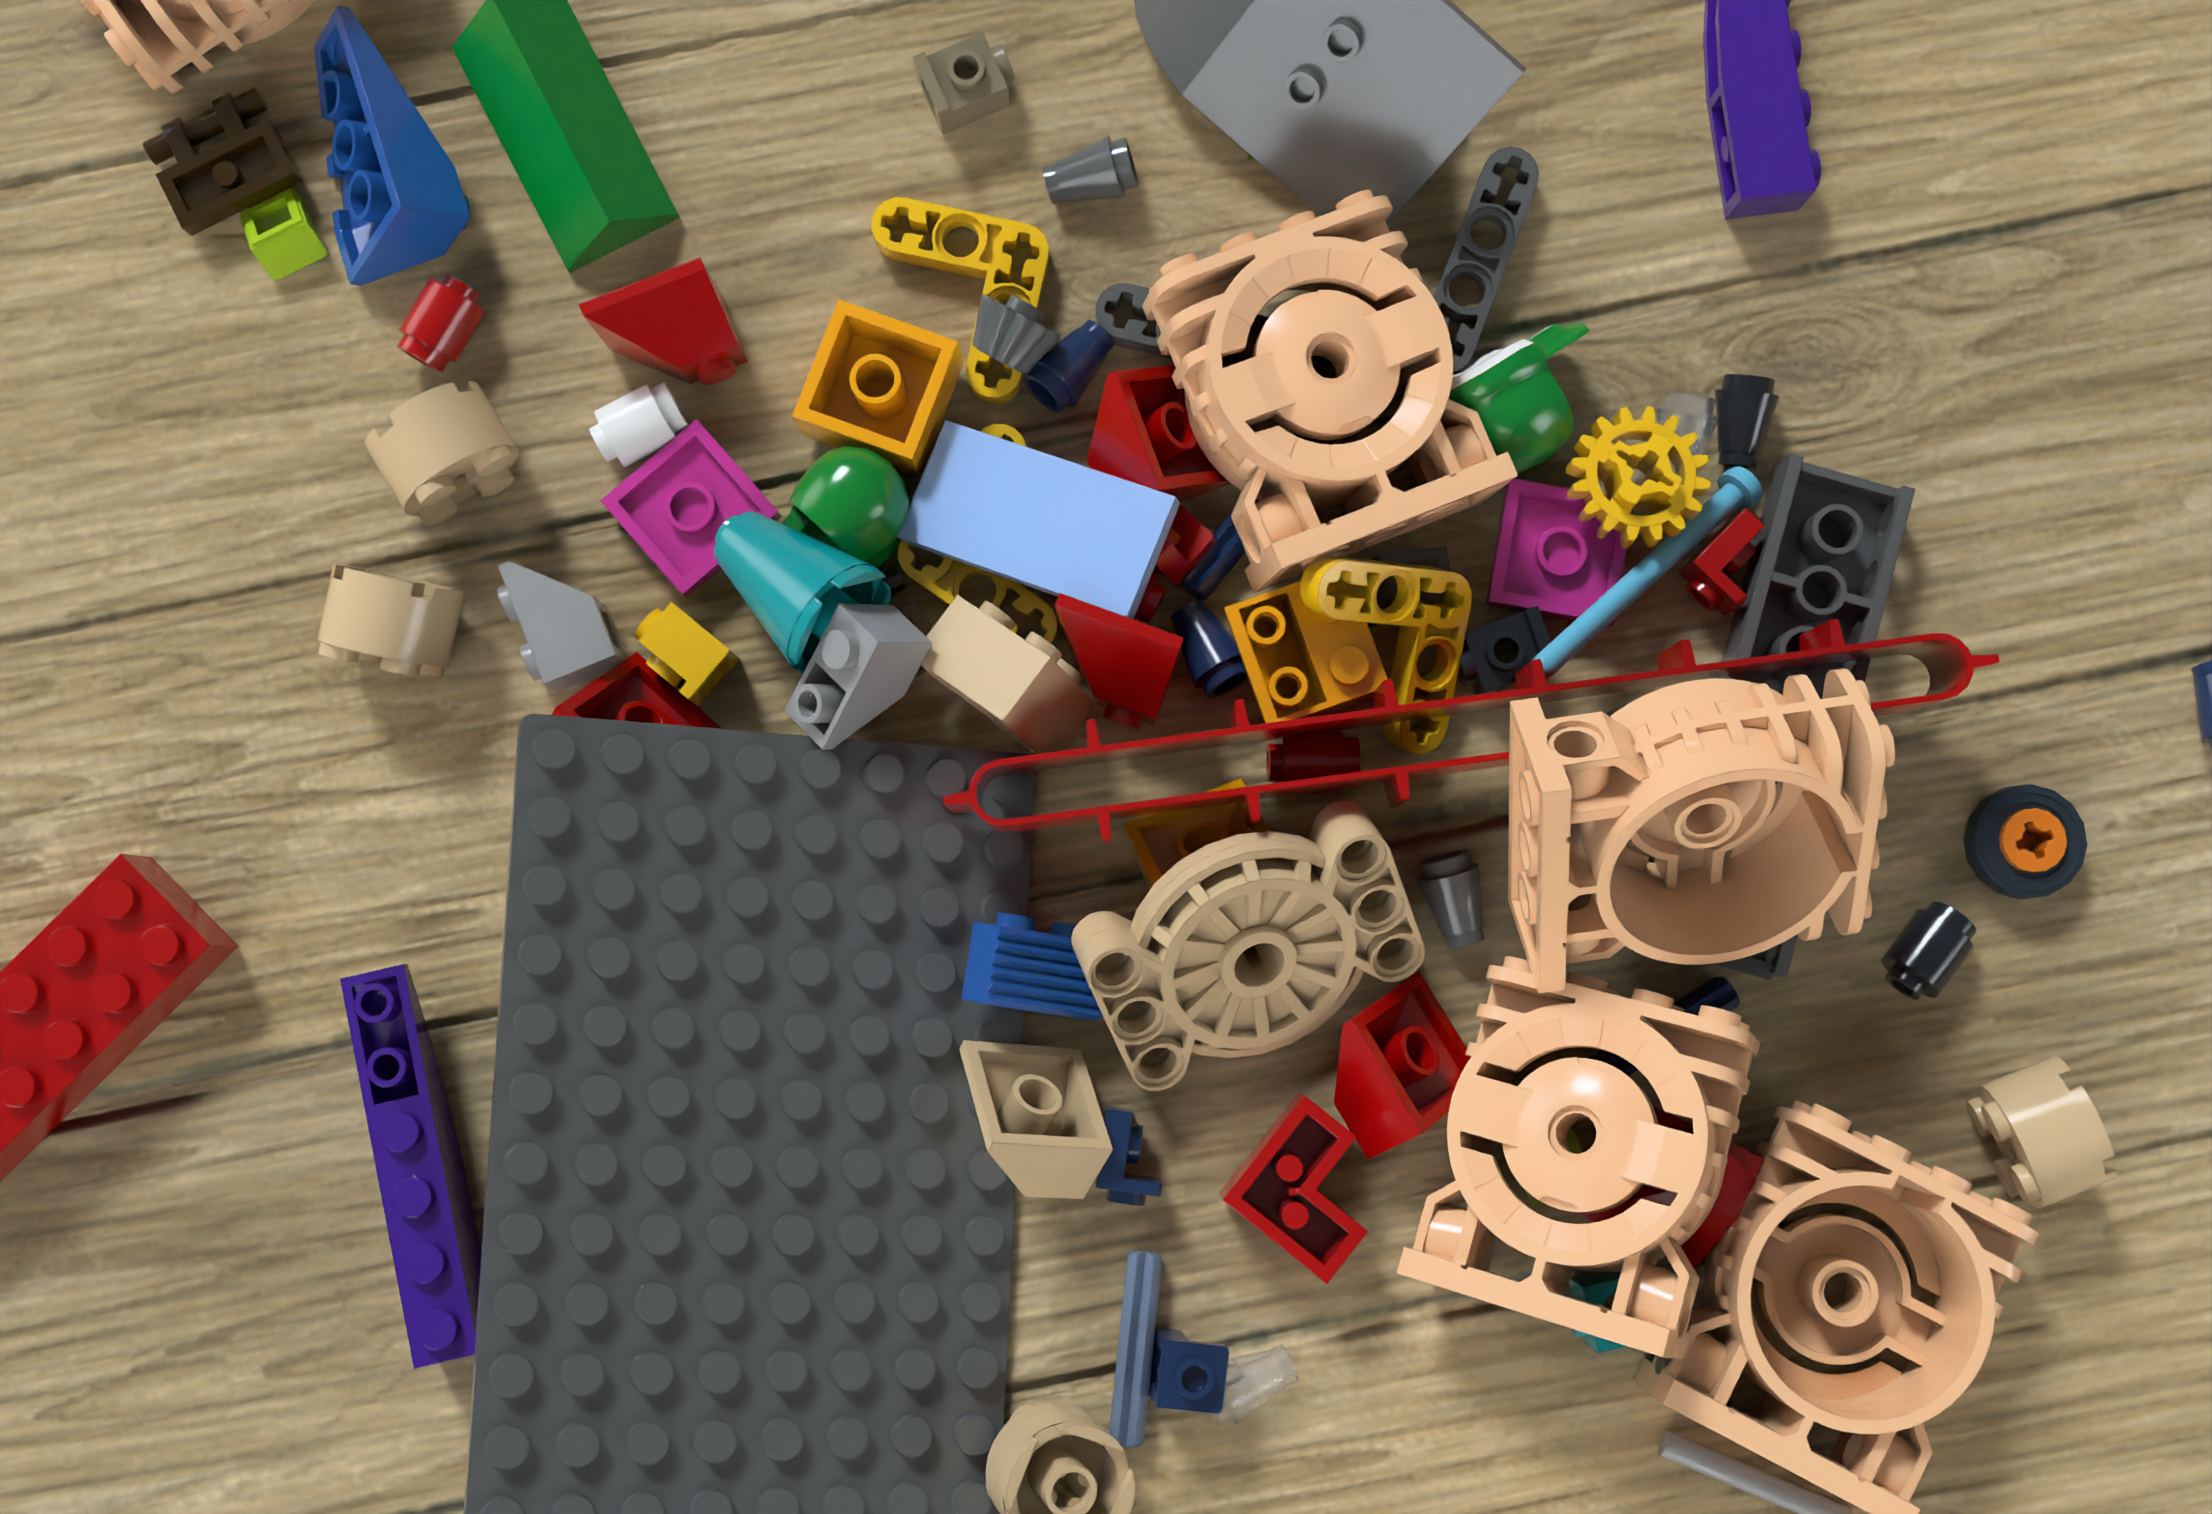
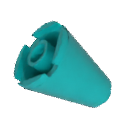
[714,511,891,674]

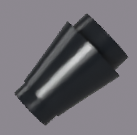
[1715,374,1779,468]

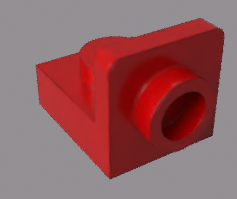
[1155,505,1216,586]
[1679,508,1765,615]

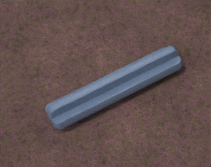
[1109,1250,1162,1448]

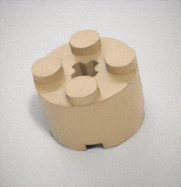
[365,381,519,526]
[317,564,464,677]
[1966,1056,2118,1209]
[986,1402,1136,1514]

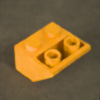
[1224,580,1388,723]

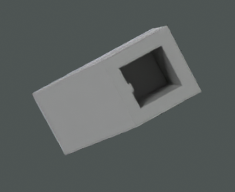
[497,561,627,691]
[784,603,932,750]

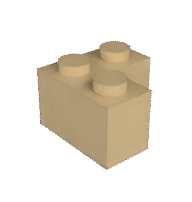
[921,595,1096,754]

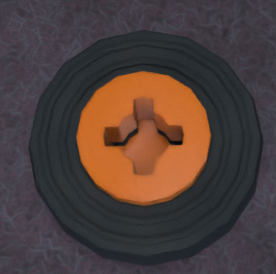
[1963,784,2087,899]

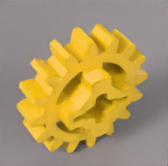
[1566,406,1711,548]

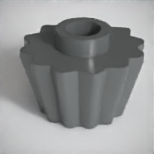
[972,294,1061,374]

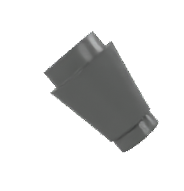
[1043,135,1138,204]
[1416,849,1485,948]

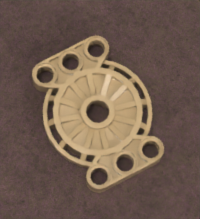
[1071,800,1425,1091]

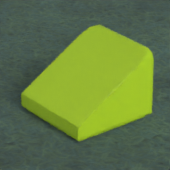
[239,187,328,280]

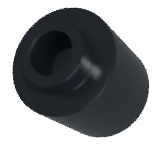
[1881,901,1976,1000]

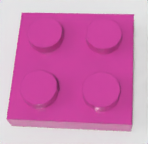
[600,419,782,598]
[1485,479,1633,627]

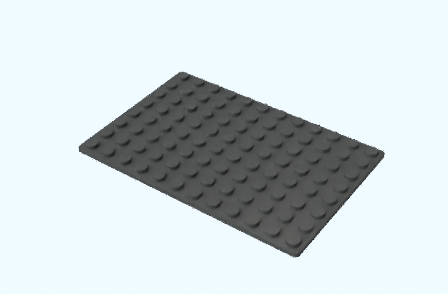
[464,714,1035,1514]

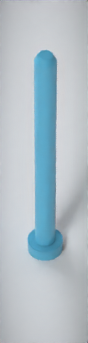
[1534,465,1763,677]

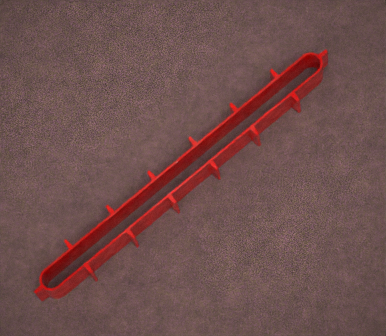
[943,619,2000,846]

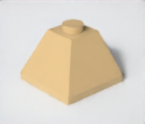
[959,1040,1113,1199]

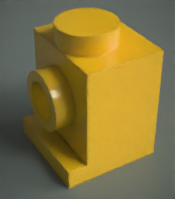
[634,602,740,707]

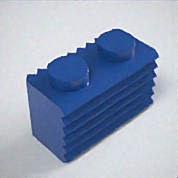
[961,912,1103,1021]

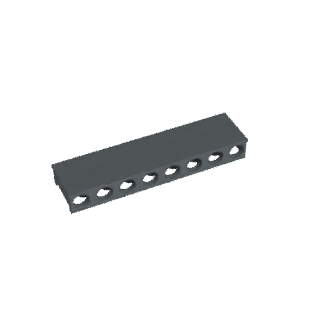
[1714,454,1915,980]

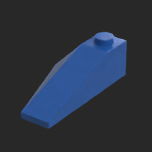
[314,5,471,286]

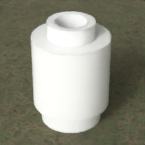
[589,382,689,467]

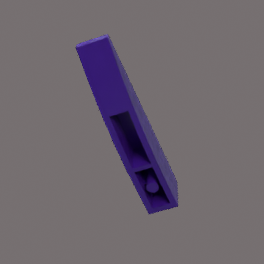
[1703,0,1821,220]
[340,964,482,1369]

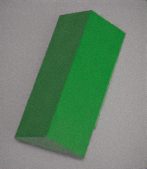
[452,0,680,273]

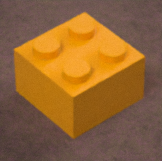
[792,299,964,478]

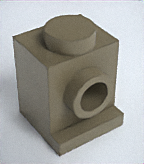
[913,32,1015,135]

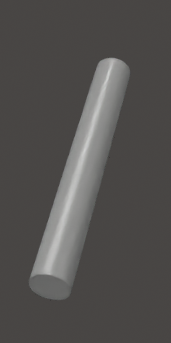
[1658,1431,1853,1514]

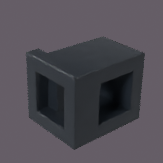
[1458,606,1551,695]

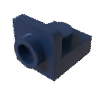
[1095,1105,1162,1206]
[1149,1327,1229,1414]

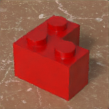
[1219,1092,1368,1284]

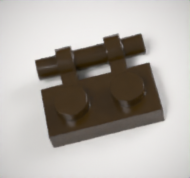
[142,87,303,236]

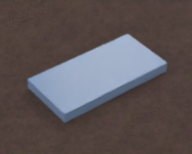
[897,420,1180,619]

